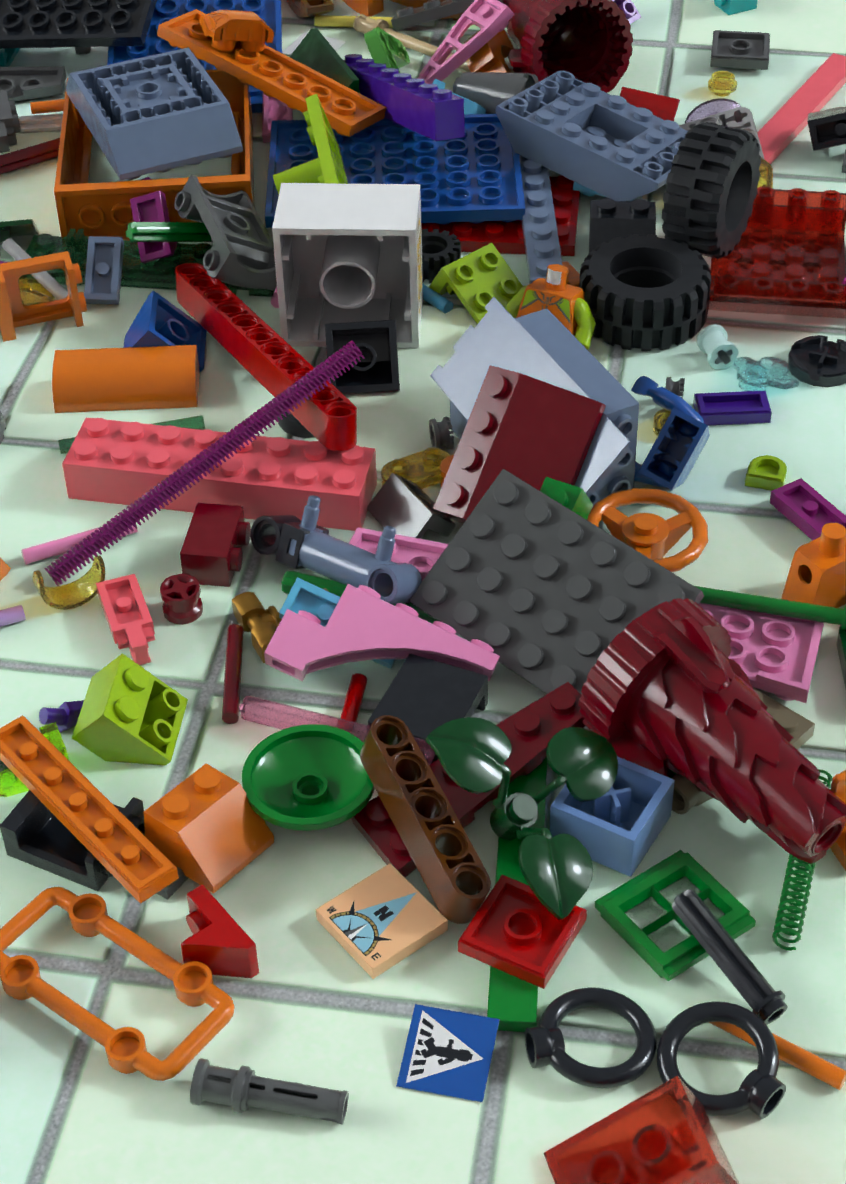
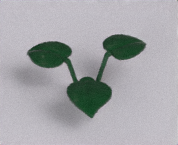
[425,717,618,920]

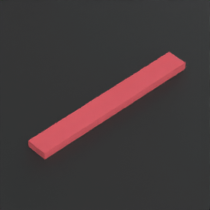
[757,53,846,169]

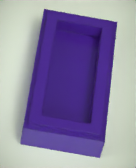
[693,391,772,426]

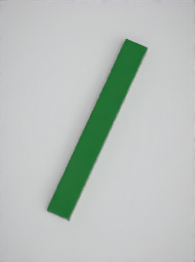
[487,757,547,1032]

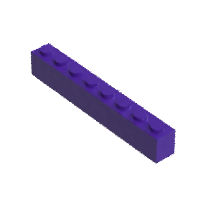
[343,54,465,141]

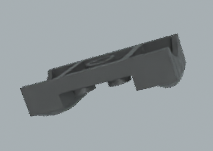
[174,174,277,290]

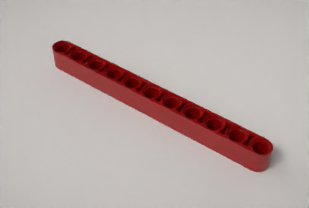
[175,263,357,451]

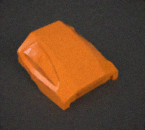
[199,10,274,52]

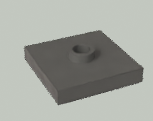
[710,30,770,70]

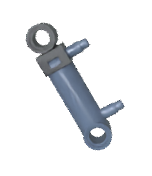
[250,495,422,605]

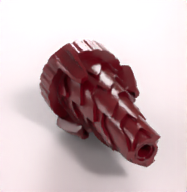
[501,0,633,93]
[579,598,846,864]

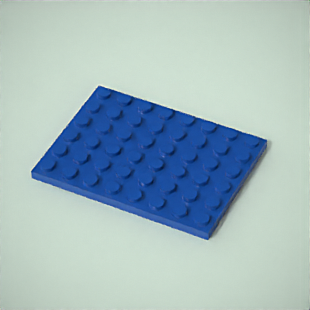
[265,114,525,228]

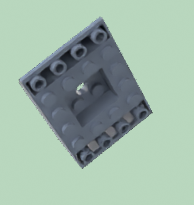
[66,47,243,180]
[495,71,688,201]

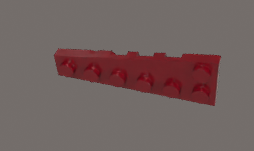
[352,682,586,878]

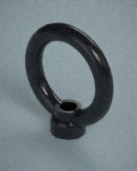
[525,987,657,1088]
[657,1001,786,1119]

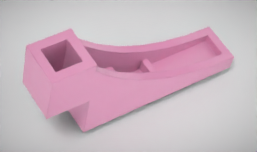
[264,584,500,682]

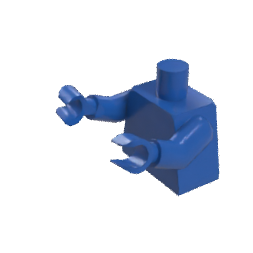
[631,376,710,490]

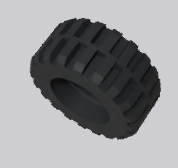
[662,122,761,259]
[579,234,711,351]

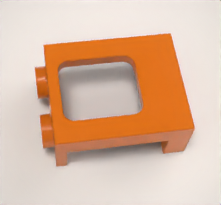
[0,251,87,342]

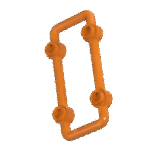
[0,887,235,1081]

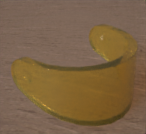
[32,556,105,610]

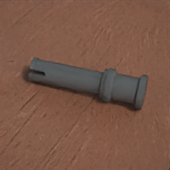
[190,1058,349,1125]

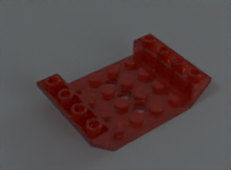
[708,186,846,318]

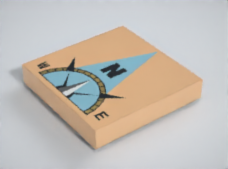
[315,863,448,979]

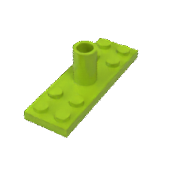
[273,94,348,194]

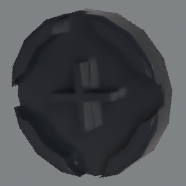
[787,335,846,387]

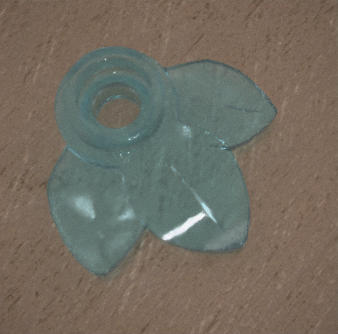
[733,356,799,391]

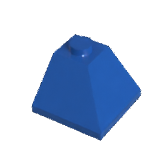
[123,290,207,372]

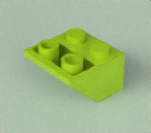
[72,653,188,765]

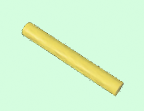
[314,15,393,28]

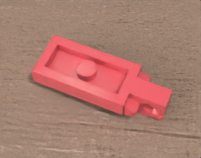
[96,574,155,665]

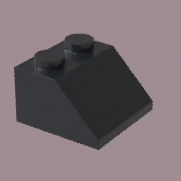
[589,198,656,253]
[325,320,400,394]

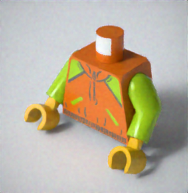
[505,264,596,350]

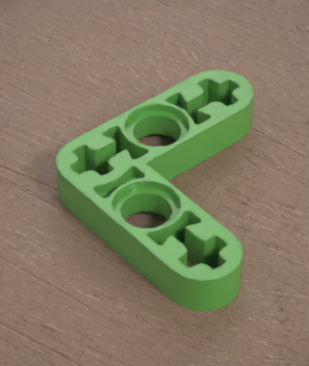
[364,27,410,73]

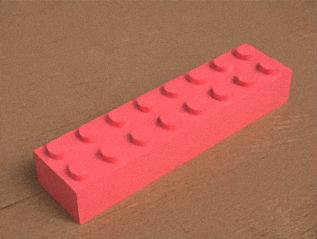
[62,417,377,531]

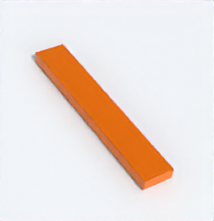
[0,715,179,903]

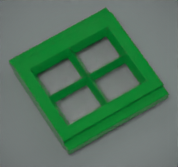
[595,850,756,981]

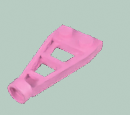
[417,0,514,84]

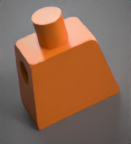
[781,523,846,608]

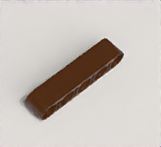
[360,715,491,924]

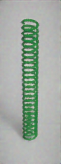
[772,769,832,951]

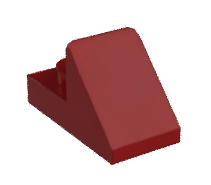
[181,884,259,978]

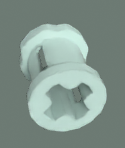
[696,324,739,370]

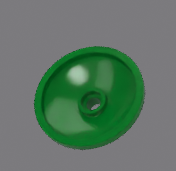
[242,724,375,831]

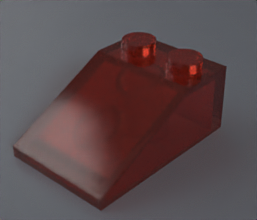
[543,1076,739,1184]

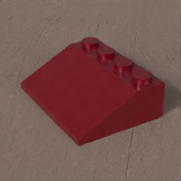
[433,365,606,524]

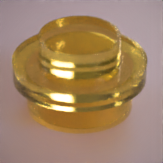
[708,71,737,97]

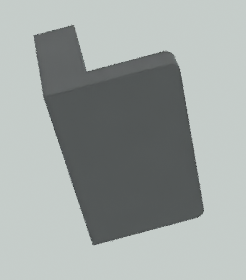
[367,473,456,539]

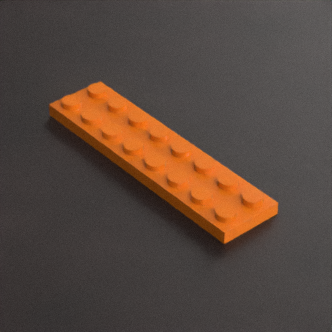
[157,9,386,137]

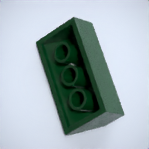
[290,28,360,93]

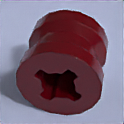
[160,574,203,625]

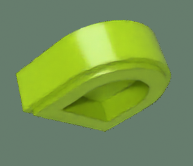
[745,455,787,491]

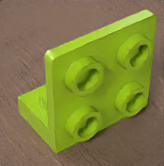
[429,243,523,324]

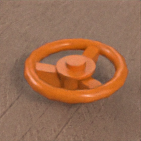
[587,488,708,572]

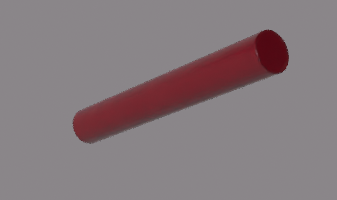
[222,624,244,724]

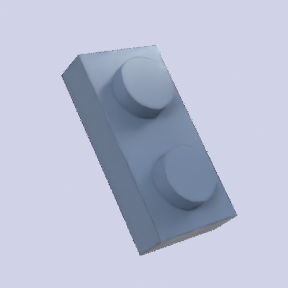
[84,236,124,305]

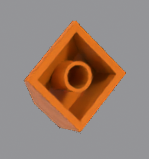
[144,763,274,894]

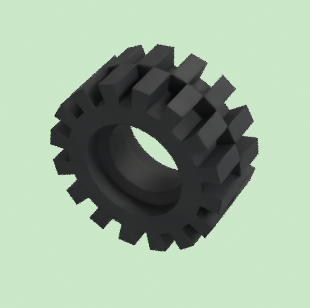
[422,228,461,283]

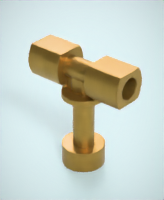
[232,588,329,663]

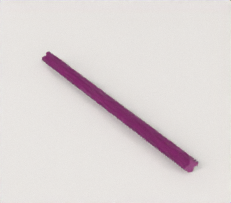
[44,340,365,587]

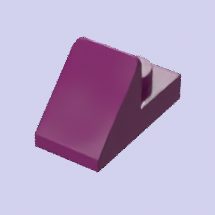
[130,191,178,263]

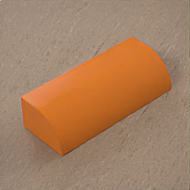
[52,345,200,413]

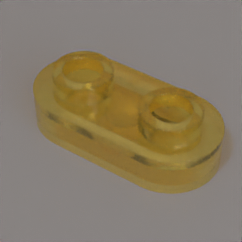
[381,447,450,489]

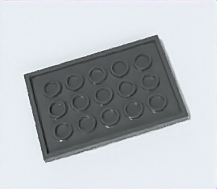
[408,469,704,695]

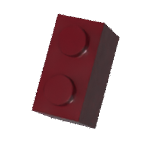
[180,503,251,587]

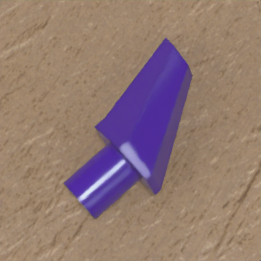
[39,700,84,733]

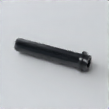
[672,889,788,1025]

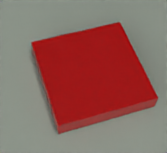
[458,875,587,989]

